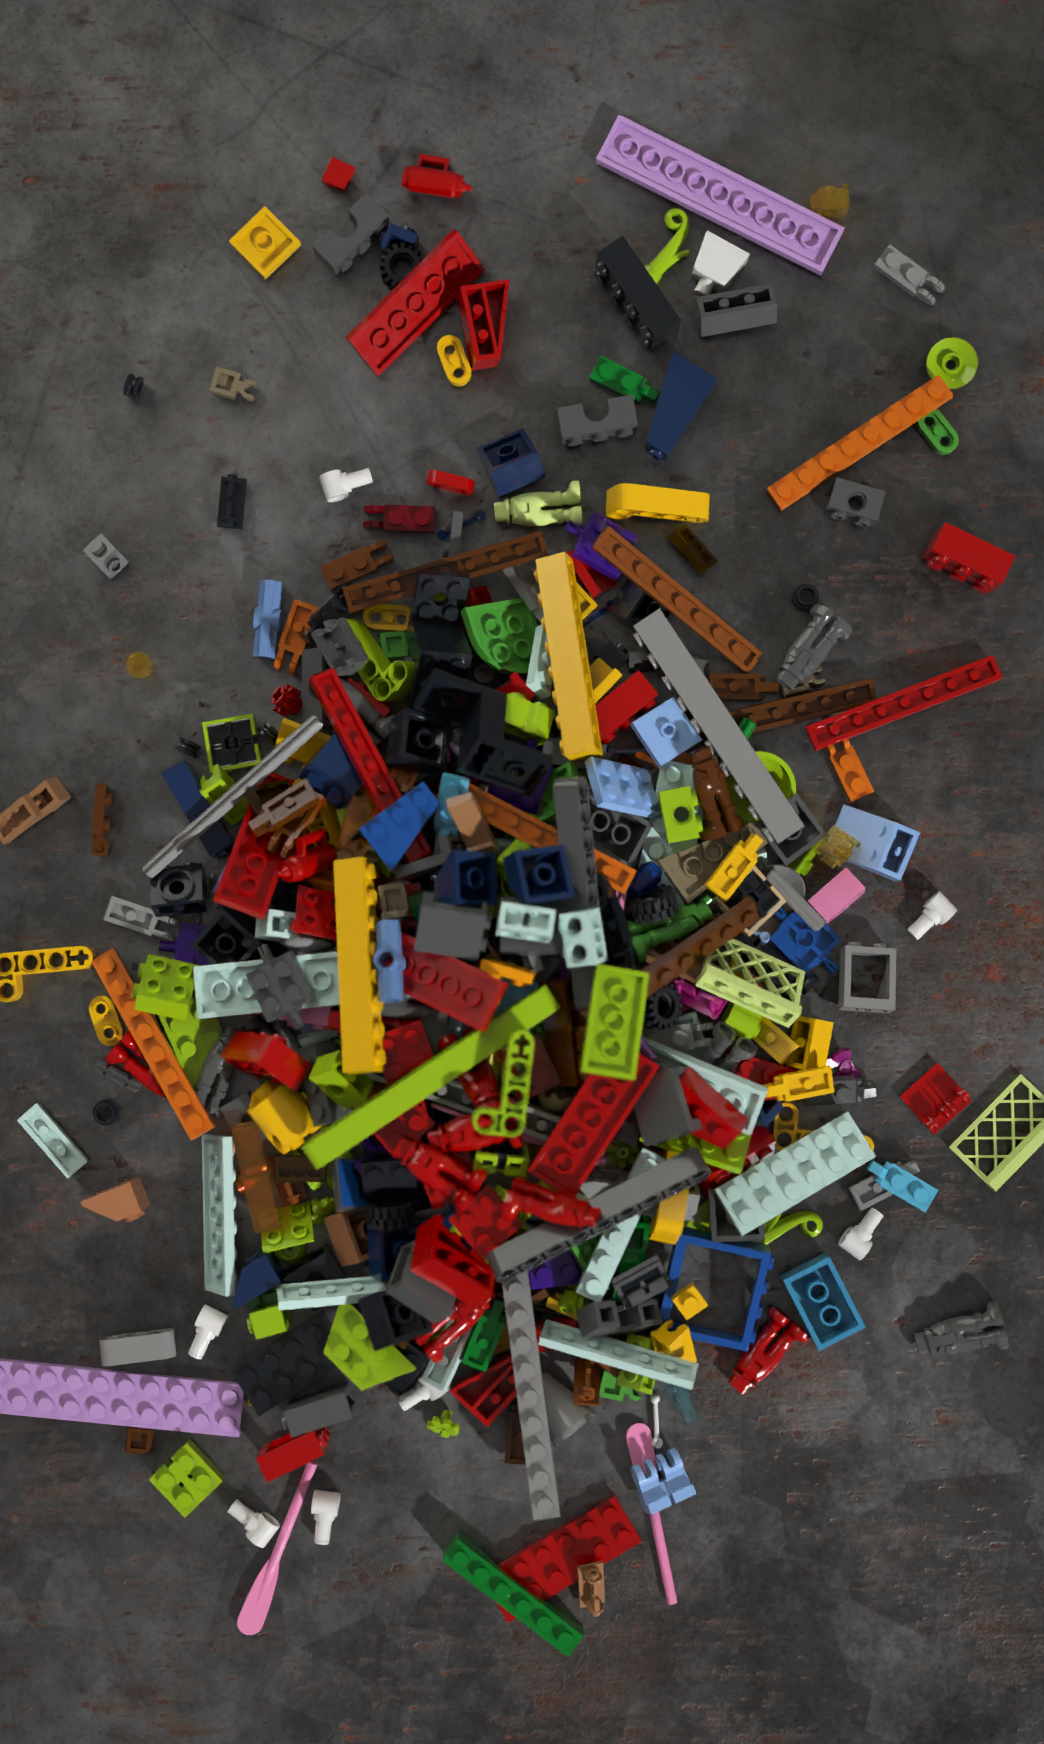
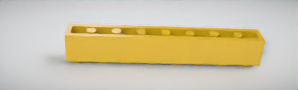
[534,552,603,762]
[333,857,386,1075]

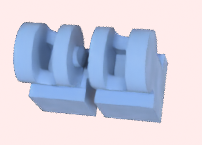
[630,1448,697,1515]

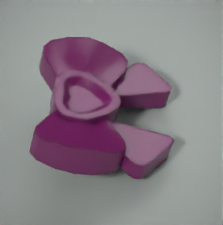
[826,1048,861,1078]

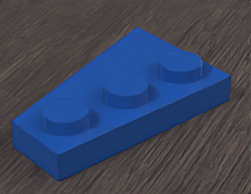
[359,782,439,872]

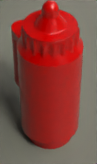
[402,154,472,198]
[277,829,337,882]

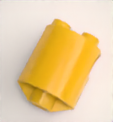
[246,1080,321,1155]

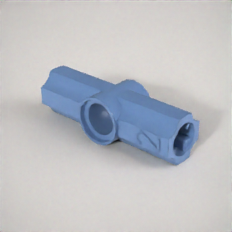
[253,579,283,660]
[374,919,406,1003]

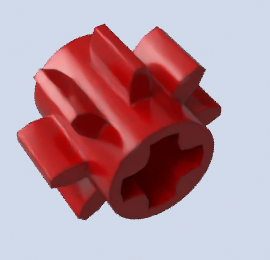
[271,684,302,718]

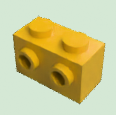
[785,1016,834,1070]

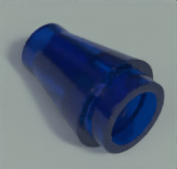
[627,862,662,898]

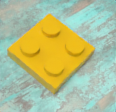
[229,206,301,280]

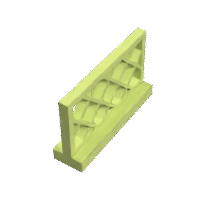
[695,939,805,1028]
[948,1074,1044,1192]

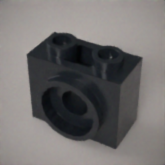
[150,862,207,917]
[283,1244,349,1313]

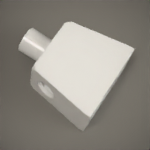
[691,231,750,297]

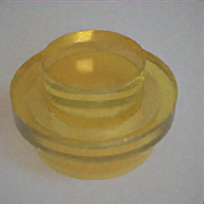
[126,652,152,678]

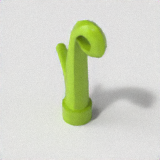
[644,208,690,284]
[748,1211,823,1259]

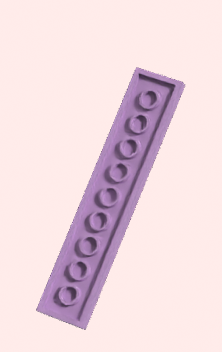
[595,115,845,276]
[0,1358,245,1437]

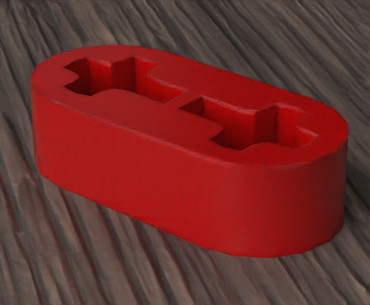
[425,469,475,496]

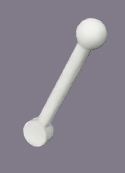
[650,1393,663,1448]

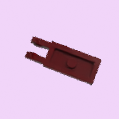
[363,505,435,534]

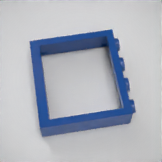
[655,1226,774,1352]

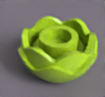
[274,1243,306,1264]

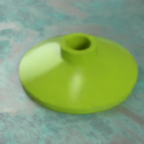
[926,337,978,389]

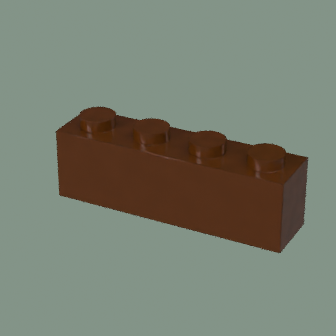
[538,977,589,1087]

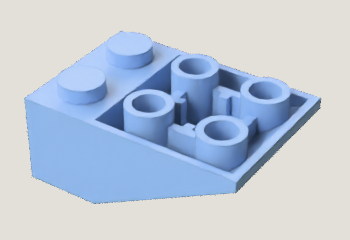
[824,805,920,881]

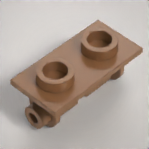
[577,1561,605,1617]

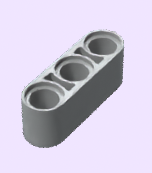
[99,1329,177,1366]

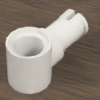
[319,468,373,502]
[907,891,958,940]
[838,1207,884,1261]
[188,1304,228,1359]
[397,1373,450,1411]
[311,1490,340,1545]
[227,1499,280,1548]

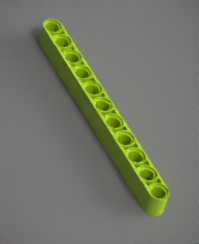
[301,984,560,1169]

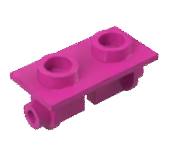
[673,978,728,1021]

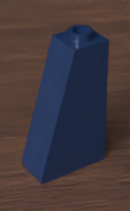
[645,351,717,461]
[161,760,235,859]

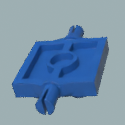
[770,907,842,975]

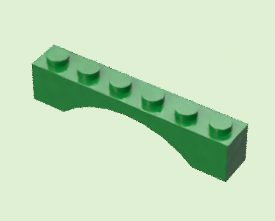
[442,1531,584,1657]

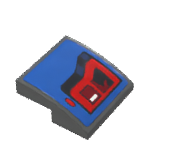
[331,1158,368,1215]

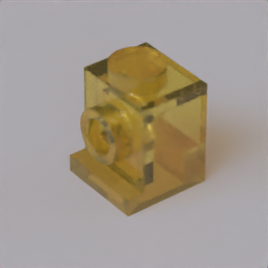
[810,183,849,218]
[816,825,861,869]

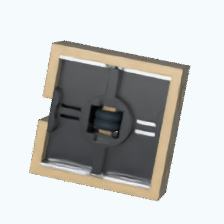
[711,865,786,937]

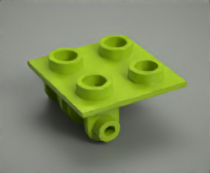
[259,1201,314,1253]

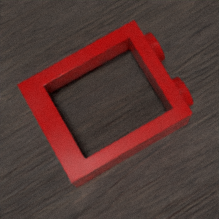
[256,1426,331,1482]

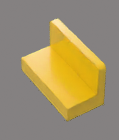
[590,658,623,705]

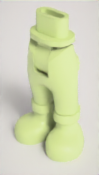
[494,480,583,527]

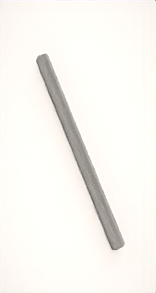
[142,715,323,878]

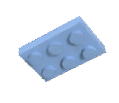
[584,756,661,819]

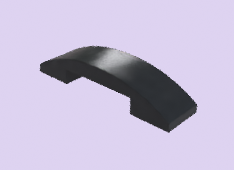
[597,872,637,971]

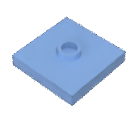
[630,697,702,768]

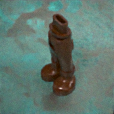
[691,746,744,841]

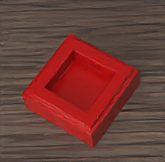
[322,157,356,193]

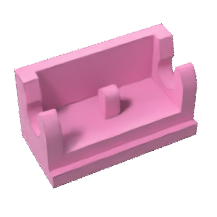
[807,867,865,925]

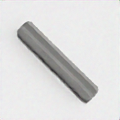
[765,869,825,931]

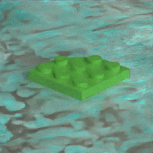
[460,598,538,677]

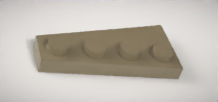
[656,822,768,904]

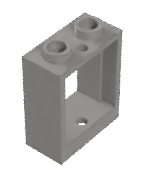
[838,942,896,1014]

